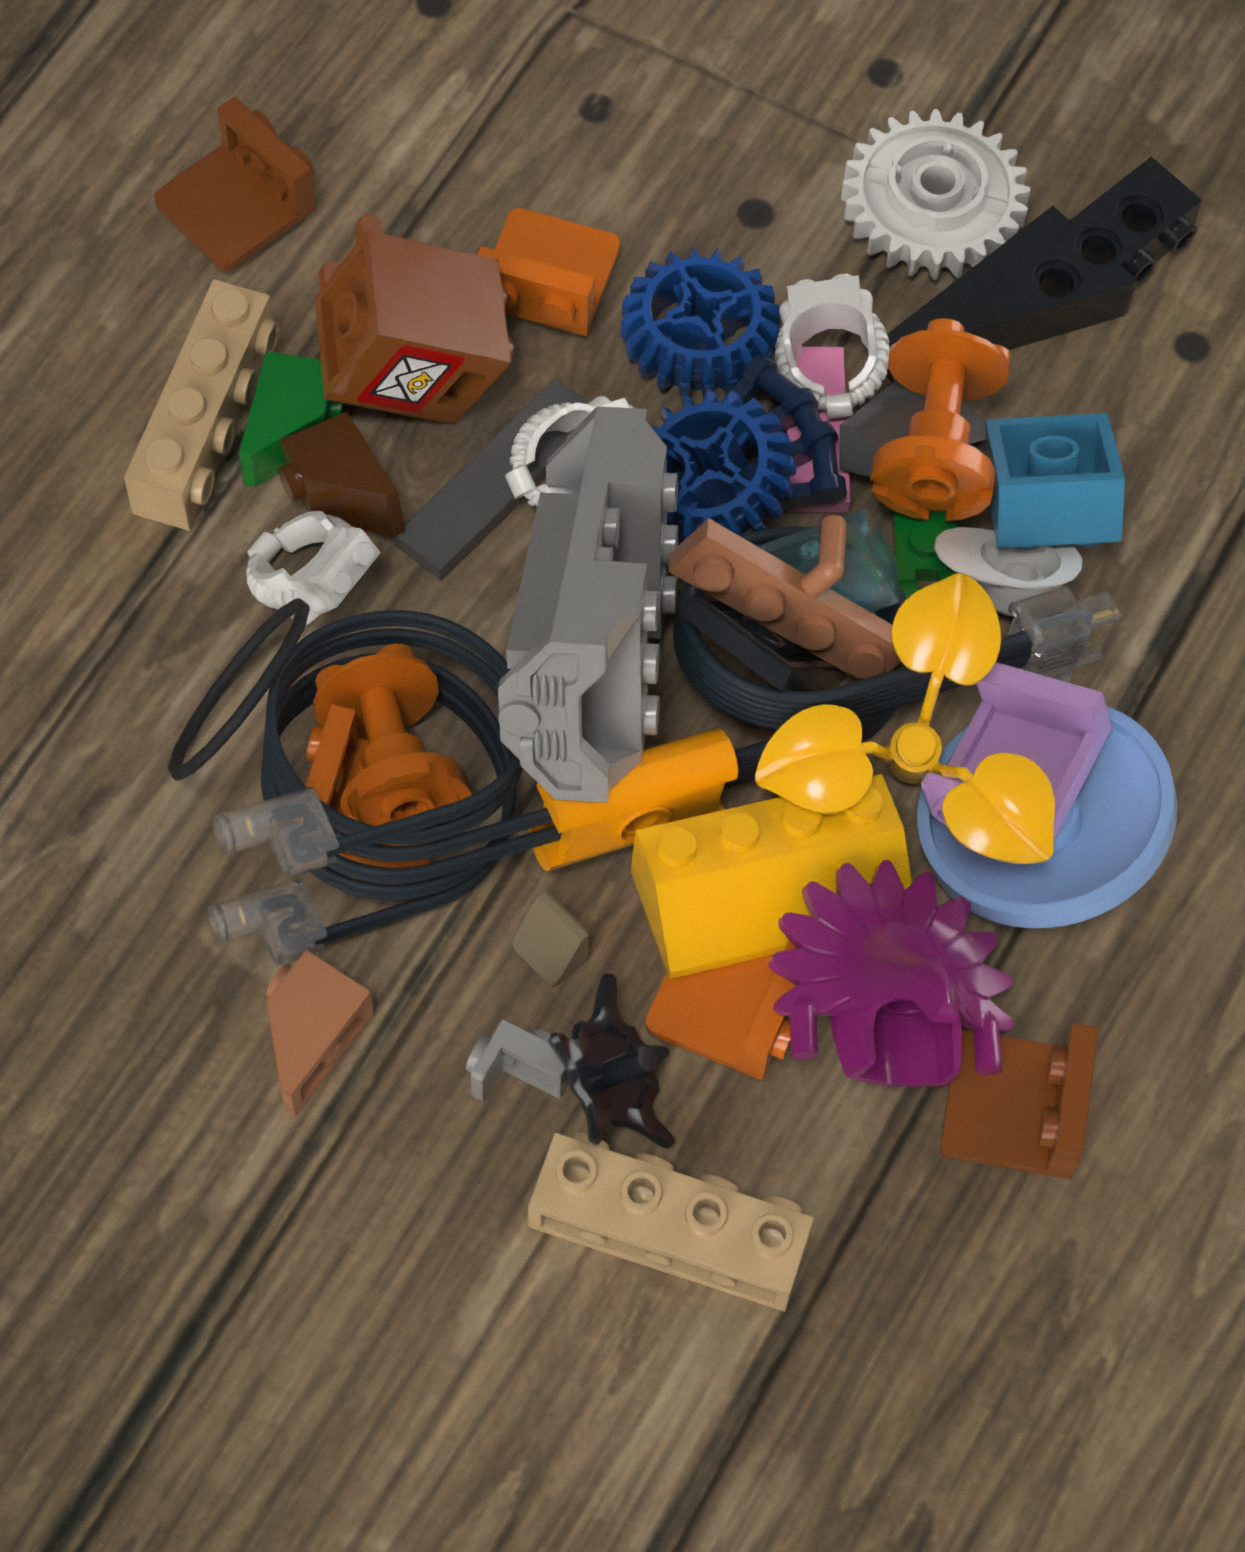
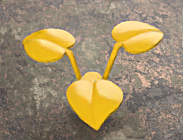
[755,573,1055,864]

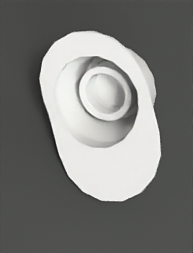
[934,527,1082,617]

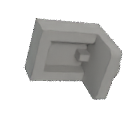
[466,1019,569,1102]

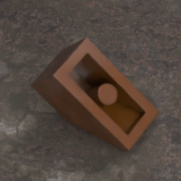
[278,412,405,537]

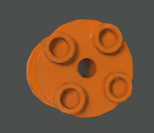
[870,318,1011,521]
[313,643,472,846]

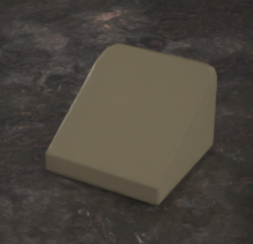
[512,890,589,987]

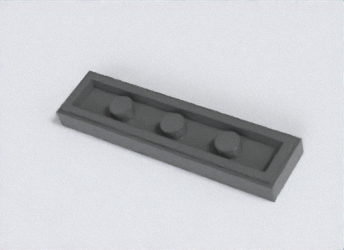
[395,377,589,581]

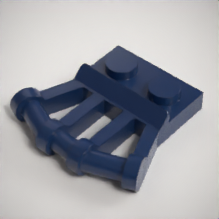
[671,354,847,517]

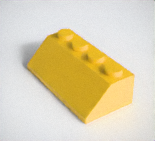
[630,774,912,980]

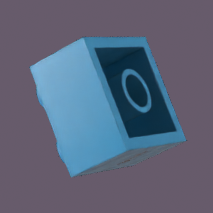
[985,413,1125,550]

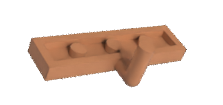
[668,515,901,680]

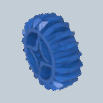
[620,246,781,397]
[650,388,797,542]

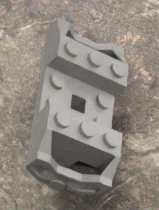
[498,406,678,803]

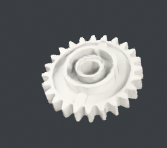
[841,109,1030,280]

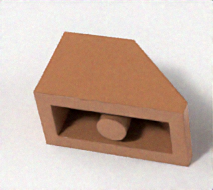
[266,949,374,1118]

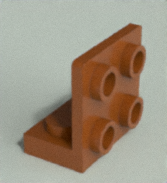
[939,1023,1099,1179]

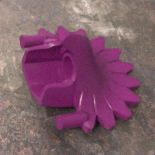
[768,860,1013,1087]

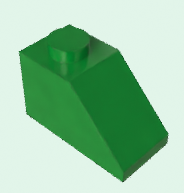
[239,351,348,487]

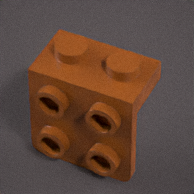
[154,96,316,271]

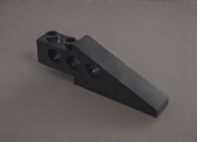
[886,156,1202,383]

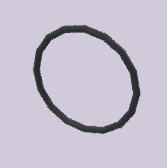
[168,598,310,781]

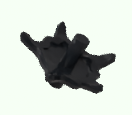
[548,973,675,1148]

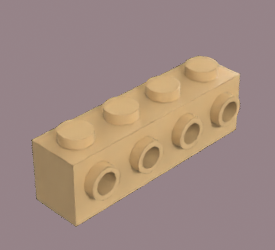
[124,279,279,531]
[528,1133,814,1312]

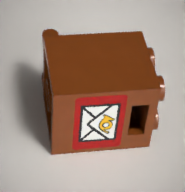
[315,214,513,425]

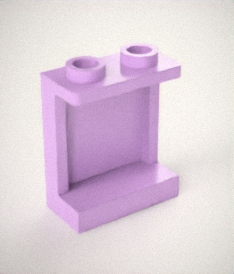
[921,662,1112,840]

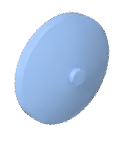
[917,706,1178,928]

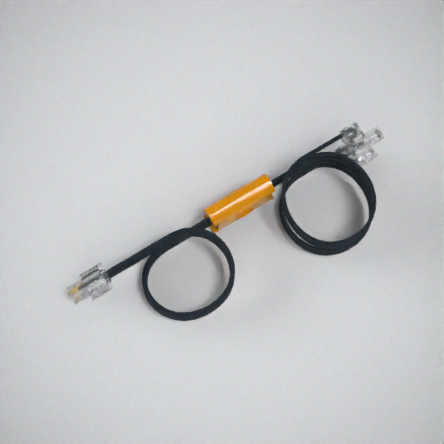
[207,526,1122,966]

